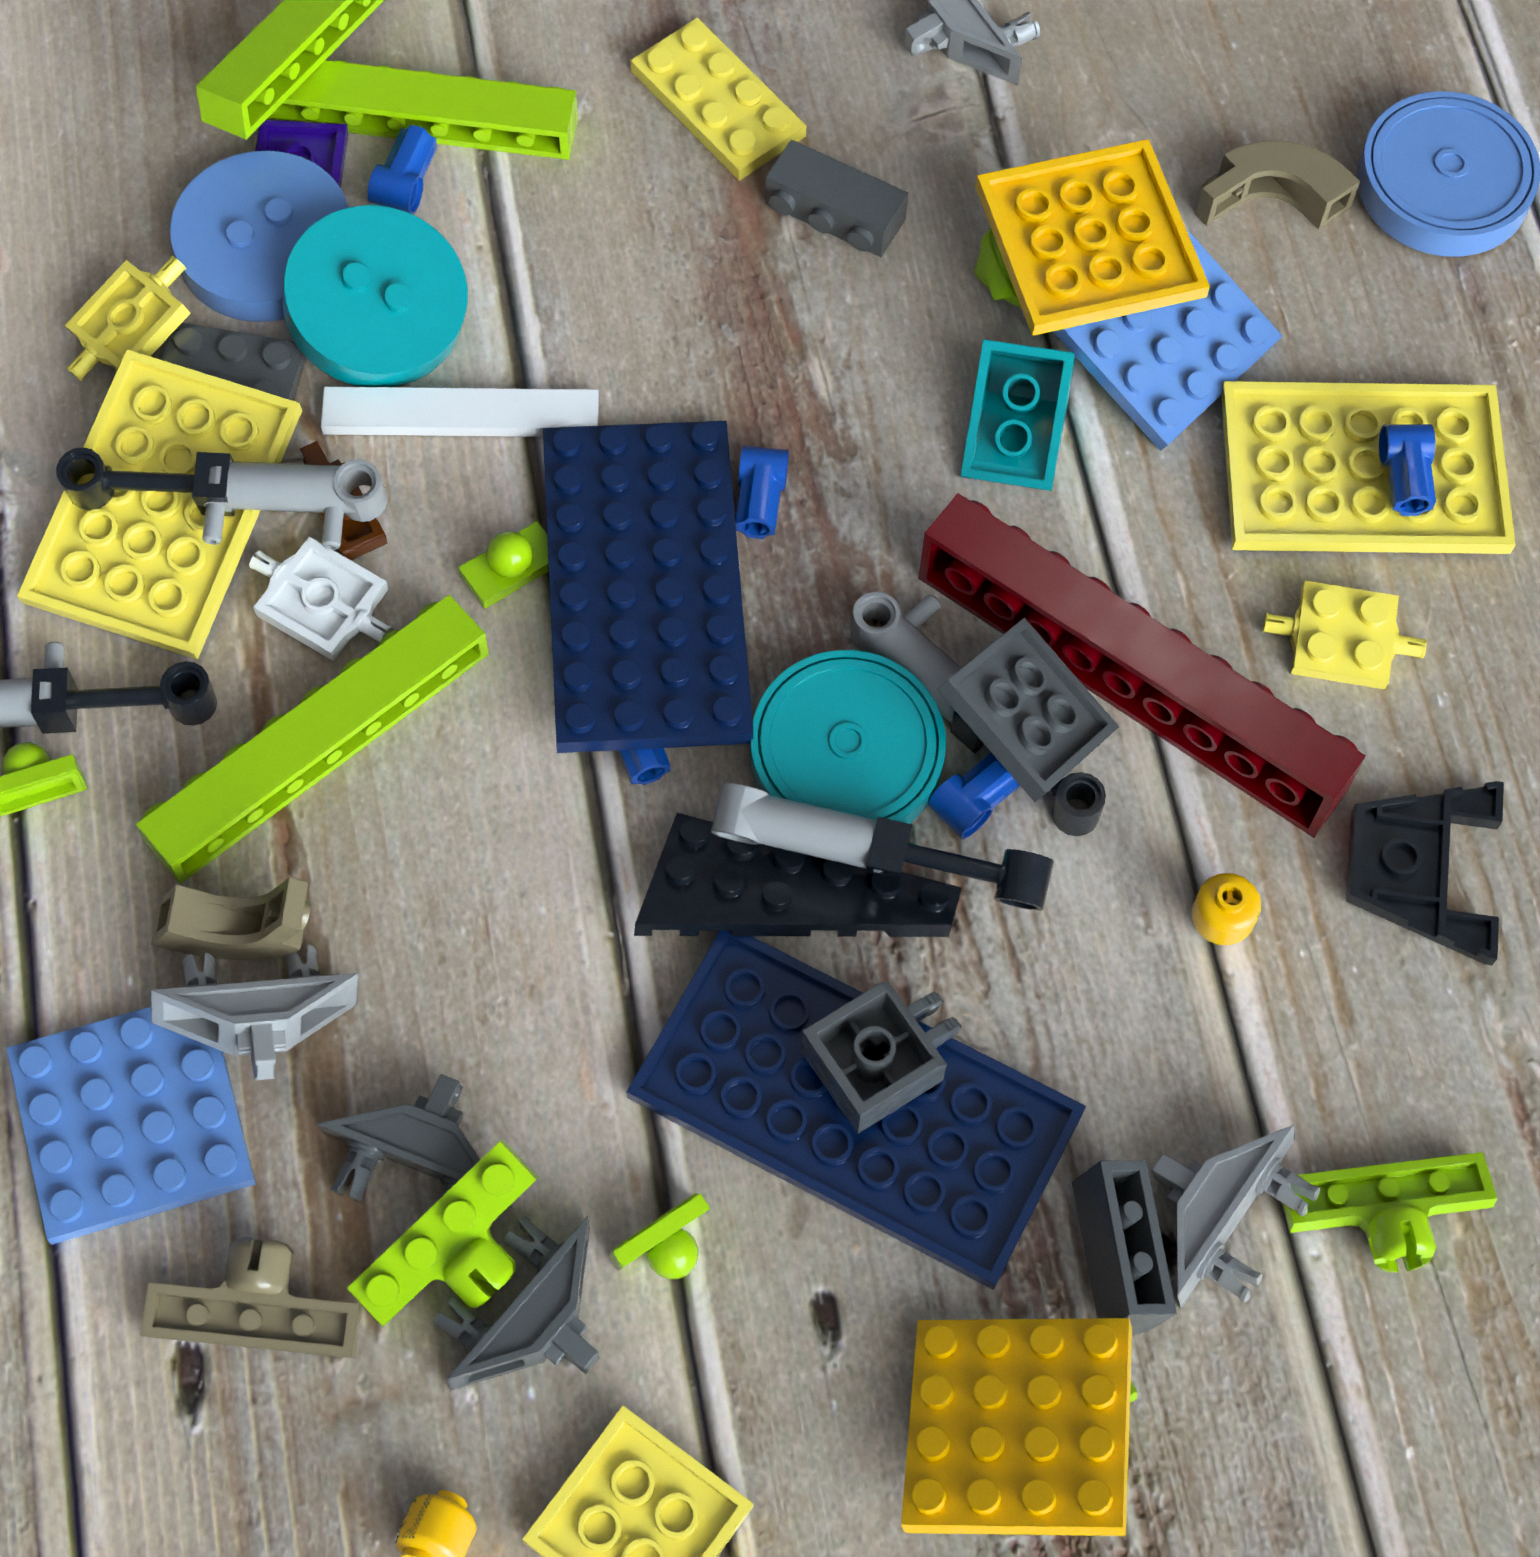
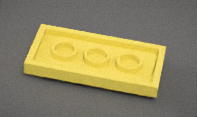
[630,17,807,181]

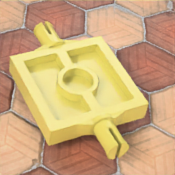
[64,255,191,381]
[1262,580,1427,689]

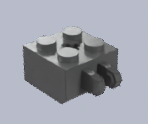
[801,981,962,1134]

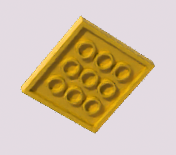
[975,139,1210,336]
[901,1318,1132,1536]

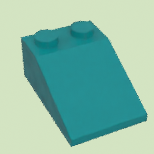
[960,339,1075,491]

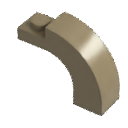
[1195,140,1360,229]
[151,877,311,960]

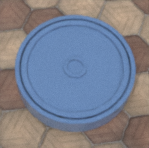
[1357,91,1540,257]
[170,151,349,322]

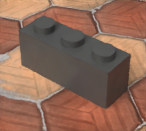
[765,139,908,257]
[1072,1160,1177,1333]

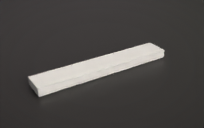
[321,387,599,437]

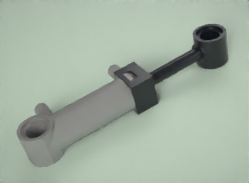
[56,447,387,550]
[851,591,1106,836]
[0,641,217,734]
[711,783,1054,911]

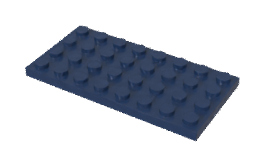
[543,421,753,753]
[626,930,1086,1290]

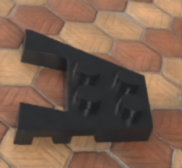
[1346,781,1504,965]

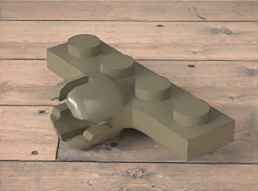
[140,1237,362,1358]

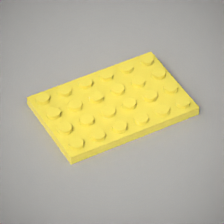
[17,349,302,660]
[1221,381,1516,554]

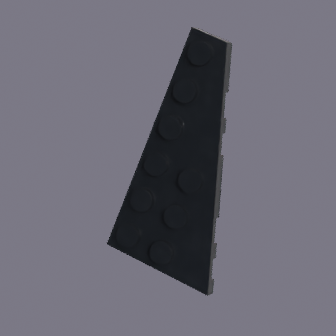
[634,813,962,937]

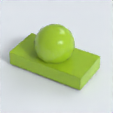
[458,521,549,609]
[0,742,88,817]
[608,1192,711,1279]

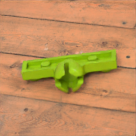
[347,1139,539,1327]
[1282,1152,1497,1273]

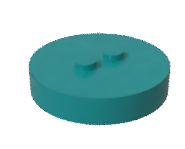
[282,205,468,387]
[750,650,946,824]

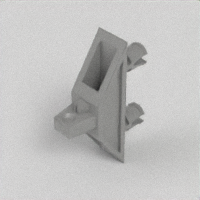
[904,0,1040,86]
[151,944,359,1080]
[1152,1125,1320,1308]

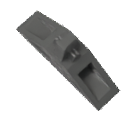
[316,1074,512,1208]
[433,1216,599,1390]

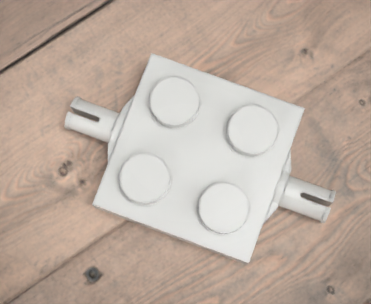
[249,537,393,661]

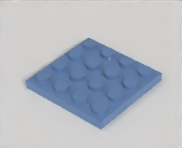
[1053,228,1282,451]
[6,1007,256,1245]

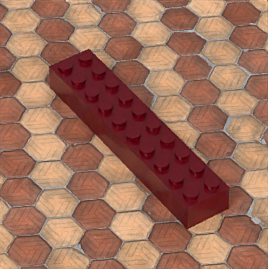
[918,493,1366,838]

